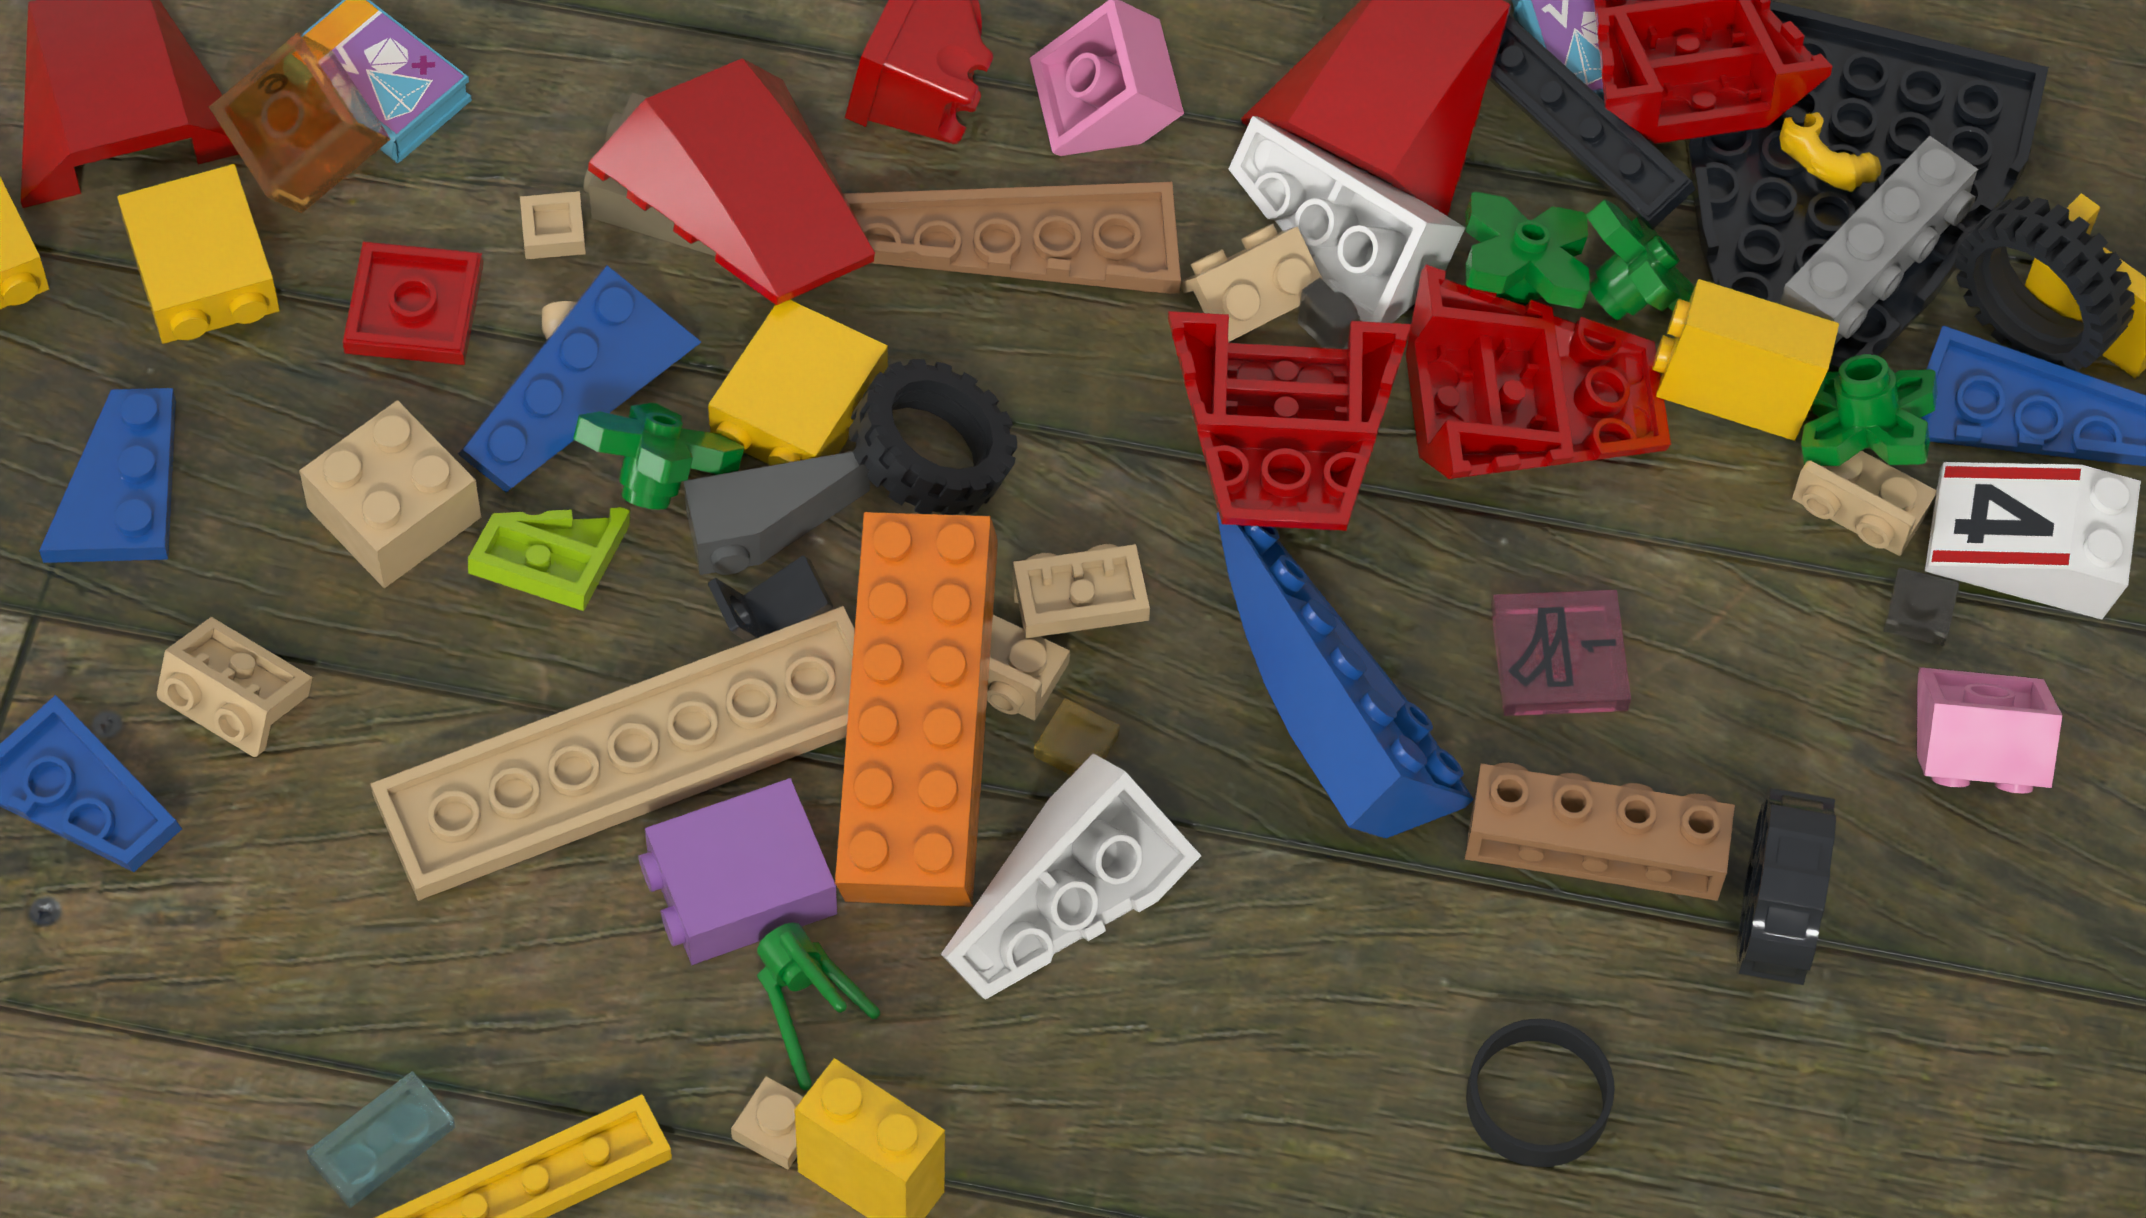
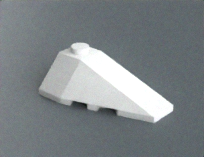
[1229,116,1466,323]
[941,753,1201,1000]

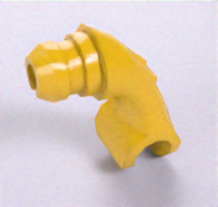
[1779,112,1881,192]

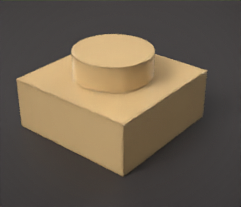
[520,191,586,260]
[731,1076,803,1170]

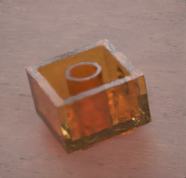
[209,32,391,213]

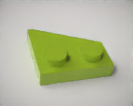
[468,507,630,611]

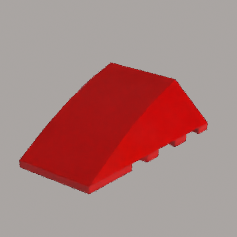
[21,0,256,208]
[1241,0,1511,217]
[1594,0,1833,144]
[588,58,875,305]
[1406,265,1671,479]
[1168,311,1411,531]

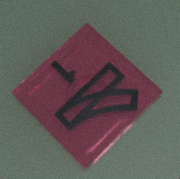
[1491,590,1631,716]

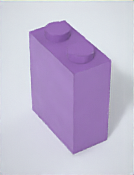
[639,778,837,965]

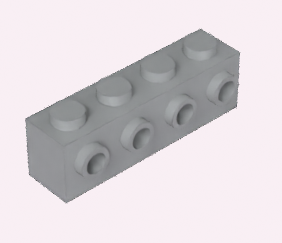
[1780,136,1978,345]

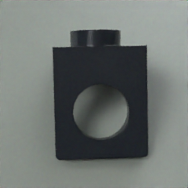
[708,556,833,642]

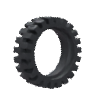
[1955,196,2135,371]

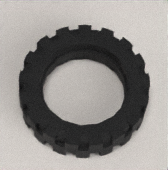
[849,359,1017,515]

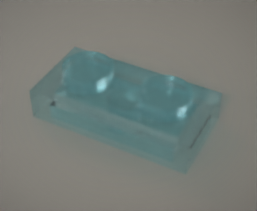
[306,1071,455,1208]

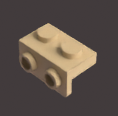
[1180,224,1328,342]

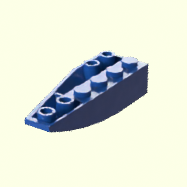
[1217,512,1474,838]

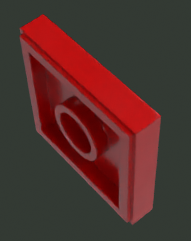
[343,241,484,365]

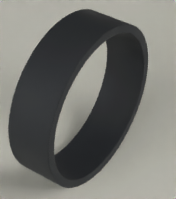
[1466,1018,1615,1167]

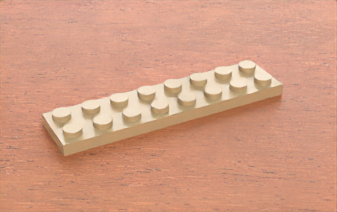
[370,606,855,901]

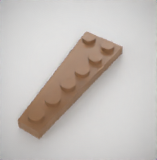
[844,182,1181,294]

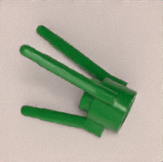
[757,922,880,1091]

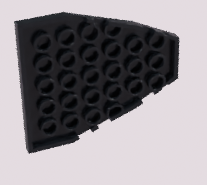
[1686,0,2049,372]

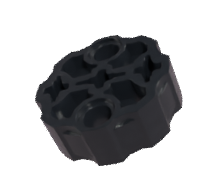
[1736,787,1836,985]

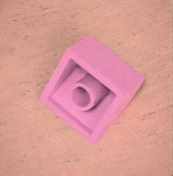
[1030,0,1184,156]
[1917,667,2062,793]

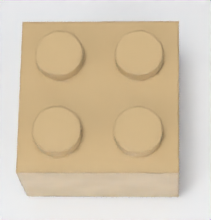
[299,400,482,589]

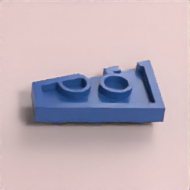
[39,388,176,563]
[0,695,182,872]

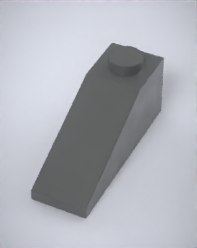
[684,451,870,575]

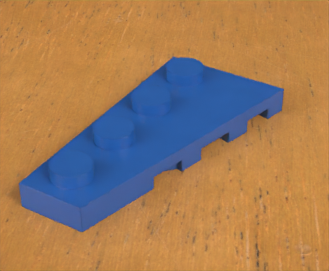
[458,265,701,492]
[1921,326,2146,466]

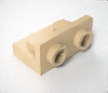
[1792,451,1937,556]
[1012,544,1150,638]
[987,615,1070,721]
[157,617,313,757]

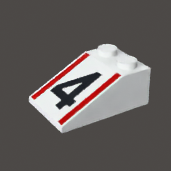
[1925,462,2141,620]

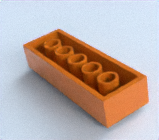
[835,512,998,907]

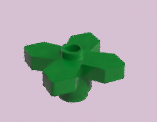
[1465,192,1590,309]
[1586,199,1695,320]
[1801,354,1938,466]
[573,403,744,510]

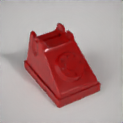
[845,0,993,144]

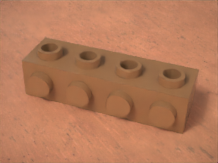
[1465,763,1735,901]

